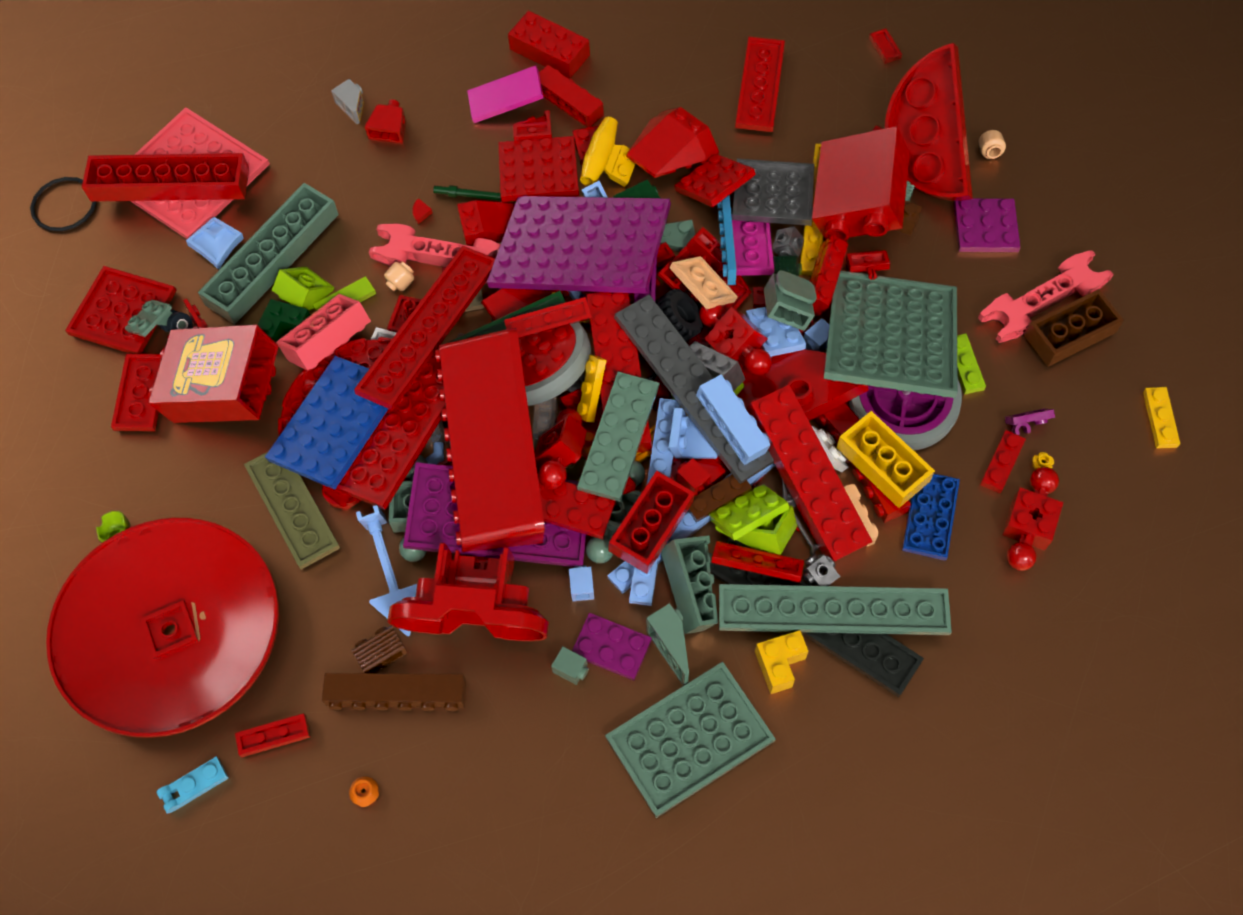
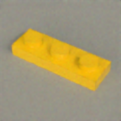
[577,355,606,423]
[1143,387,1180,448]

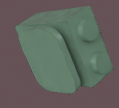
[764,270,817,331]

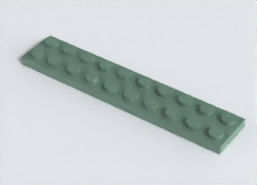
[719,584,952,635]

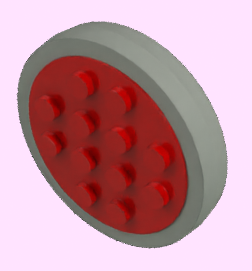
[519,322,591,406]

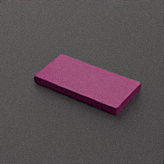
[467,65,544,123]
[731,214,774,276]

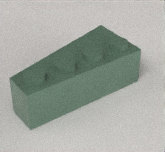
[661,535,718,634]

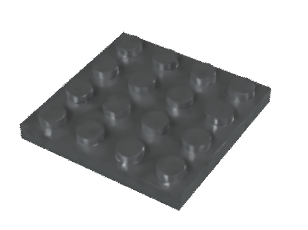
[732,159,814,226]

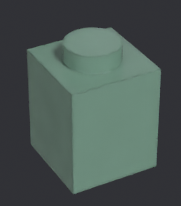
[551,646,589,685]

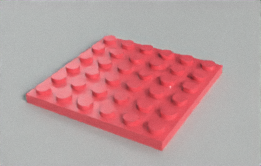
[131,107,270,239]

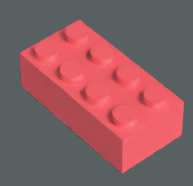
[276,294,371,371]

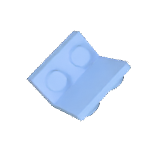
[669,408,718,459]

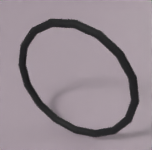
[30,177,97,231]

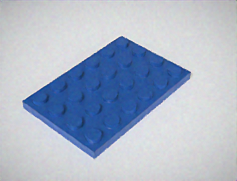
[265,356,388,490]

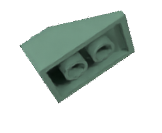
[646,603,689,686]

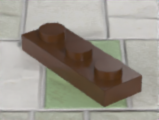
[688,475,752,523]

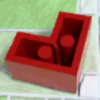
[676,458,726,496]

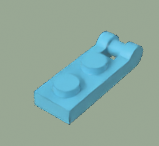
[156,756,229,814]

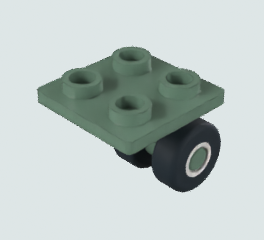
[125,300,193,337]

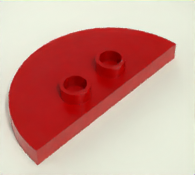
[885,43,973,201]
[714,349,869,466]

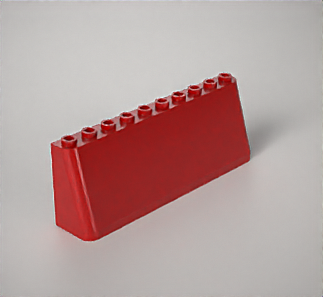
[435,328,545,552]

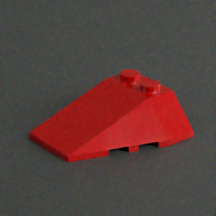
[626,107,719,178]
[657,227,751,313]

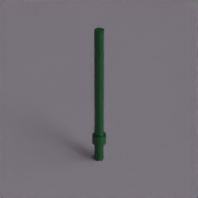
[433,185,516,203]

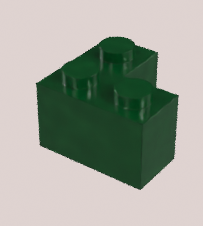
[257,299,311,350]

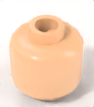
[978,130,1006,159]
[384,261,414,292]

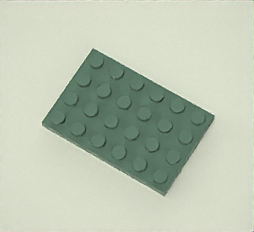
[605,662,776,818]

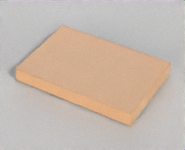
[670,256,738,309]

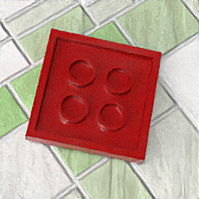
[674,154,756,207]

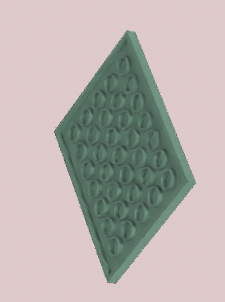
[824,271,958,398]

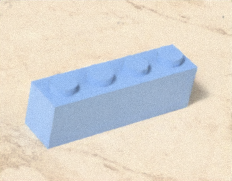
[696,374,770,465]

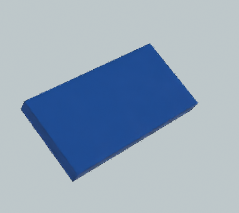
[902,474,960,561]

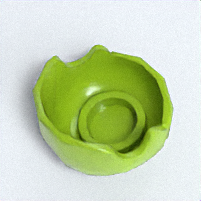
[96,511,130,543]

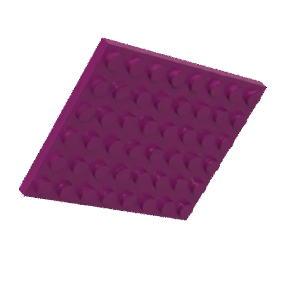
[487,196,671,294]

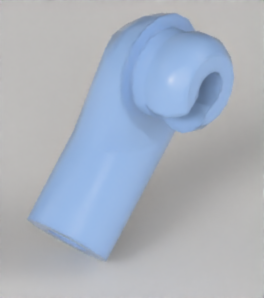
[426,442,444,464]

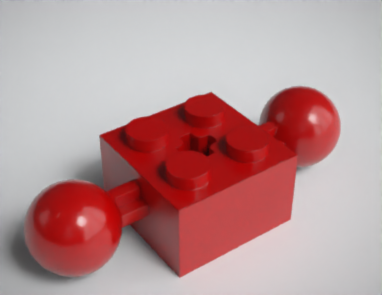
[699,305,772,376]
[534,408,587,489]
[1002,467,1064,571]

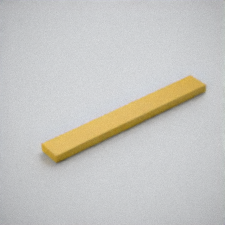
[799,144,824,276]

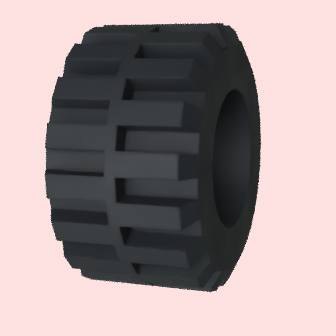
[656,289,703,342]

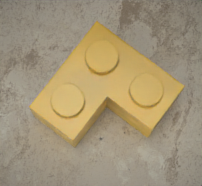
[755,630,809,694]

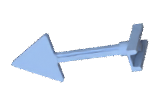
[356,505,417,637]

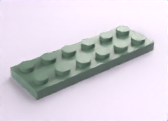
[577,372,659,502]

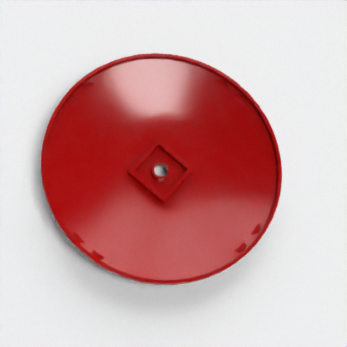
[46,518,279,738]

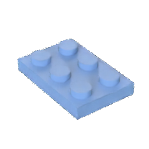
[746,307,806,357]

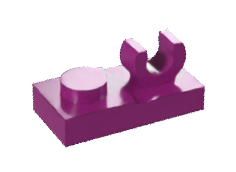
[1005,408,1055,435]

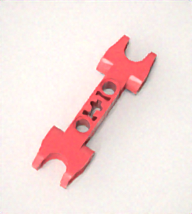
[369,224,501,283]
[978,250,1114,343]

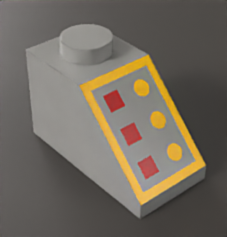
[331,79,364,124]

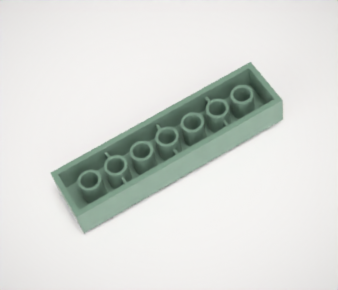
[198,183,339,325]

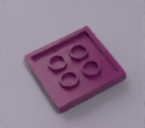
[954,198,1021,252]

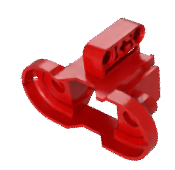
[387,543,549,641]

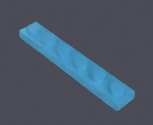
[717,195,737,285]

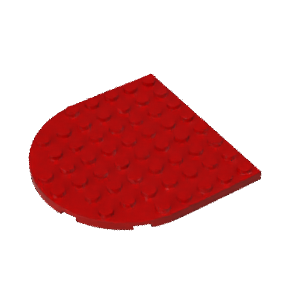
[278,337,445,510]

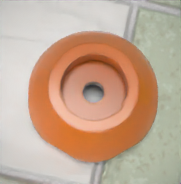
[349,776,379,807]

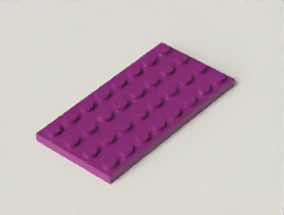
[403,462,586,567]

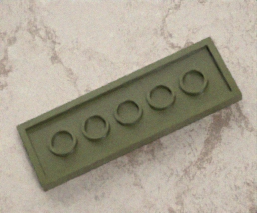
[244,451,340,570]

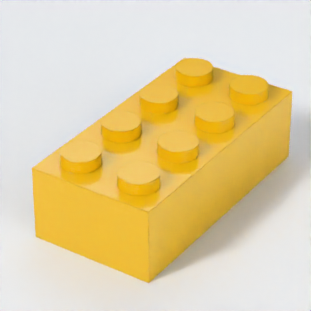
[837,411,935,508]

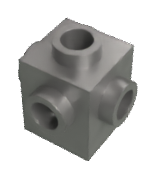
[772,226,804,261]
[803,554,840,586]

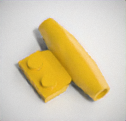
[580,117,635,187]

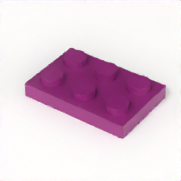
[572,613,652,681]

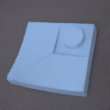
[186,217,244,269]

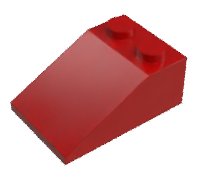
[457,200,515,246]

